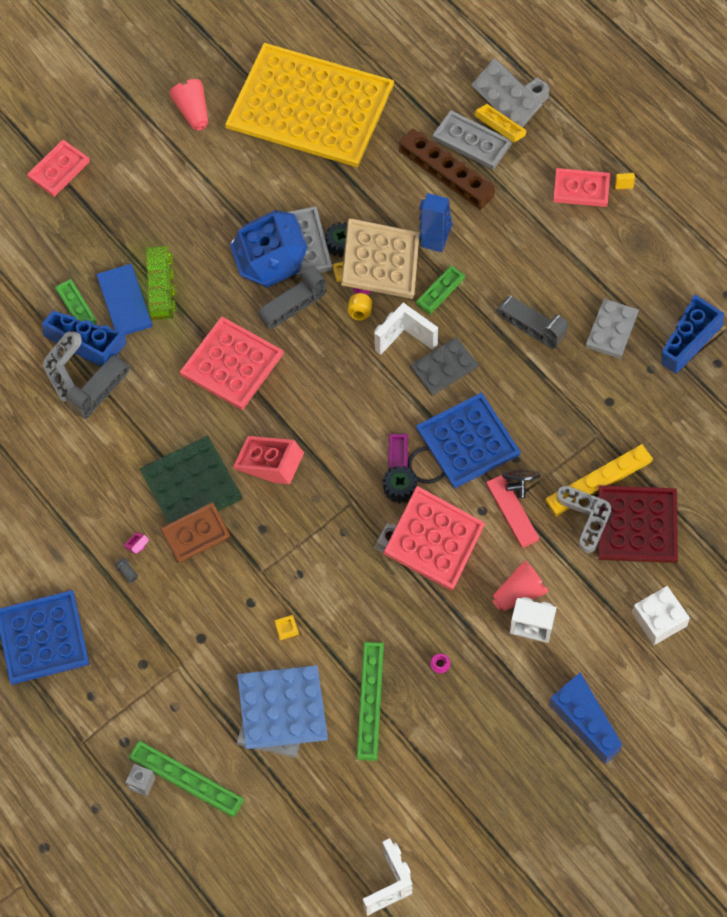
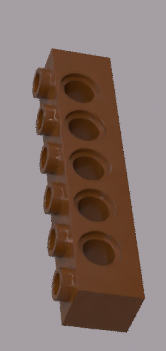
[399,128,495,210]

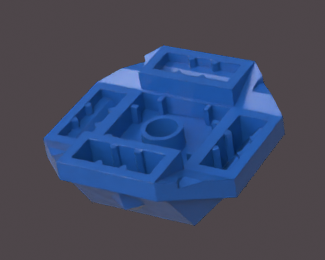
[230,210,308,288]

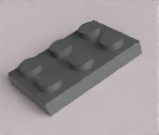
[410,337,478,396]

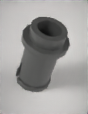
[115,558,138,583]

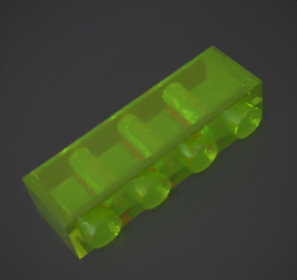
[146,246,176,320]

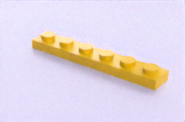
[545,444,653,517]

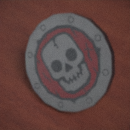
[502,470,541,498]

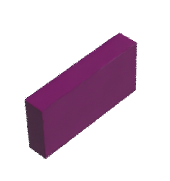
[388,434,408,471]

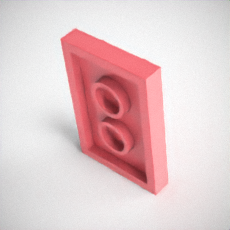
[27,140,90,197]
[553,168,610,207]

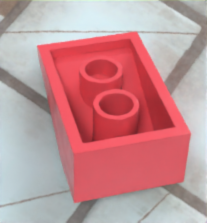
[233,436,304,485]

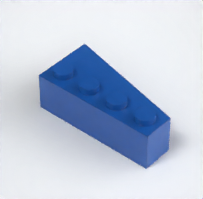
[419,193,453,253]
[661,294,724,374]
[42,311,126,367]
[549,672,622,764]

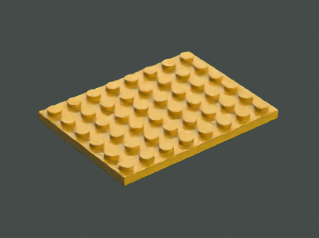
[225,43,394,168]

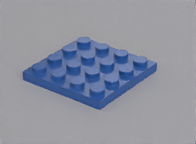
[416,392,521,489]
[0,590,90,685]

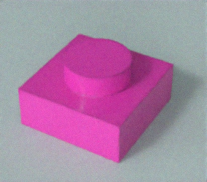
[123,532,149,554]

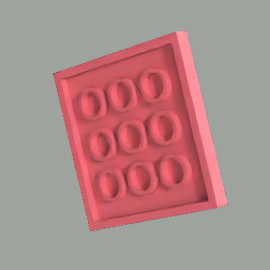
[180,316,284,411]
[382,486,485,591]

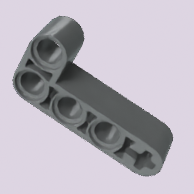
[258,266,327,329]
[496,296,568,349]
[66,355,131,419]

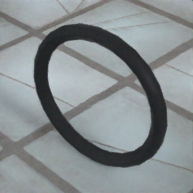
[408,447,444,484]

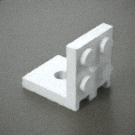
[374,303,438,355]
[363,838,413,916]

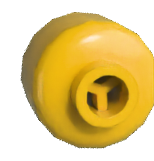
[347,293,372,321]

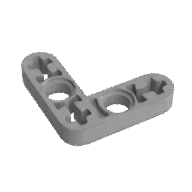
[43,332,81,402]
[557,486,611,553]

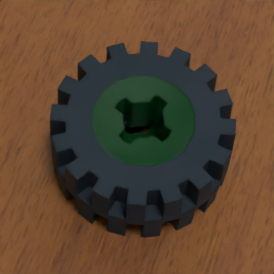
[325,222,347,257]
[383,466,418,503]

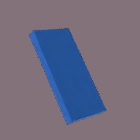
[97,264,153,335]

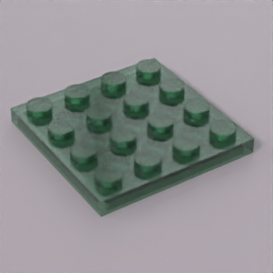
[139,435,243,524]

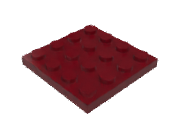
[598,485,678,563]

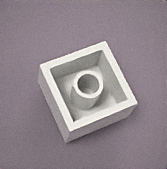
[632,586,690,645]
[510,597,557,643]

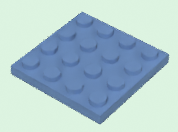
[237,666,328,749]

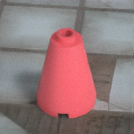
[169,79,208,131]
[492,560,549,612]

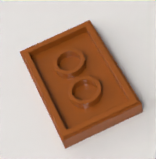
[161,502,231,564]

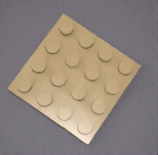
[341,218,420,299]

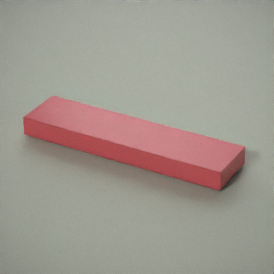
[486,475,539,548]

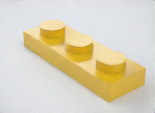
[475,104,527,142]

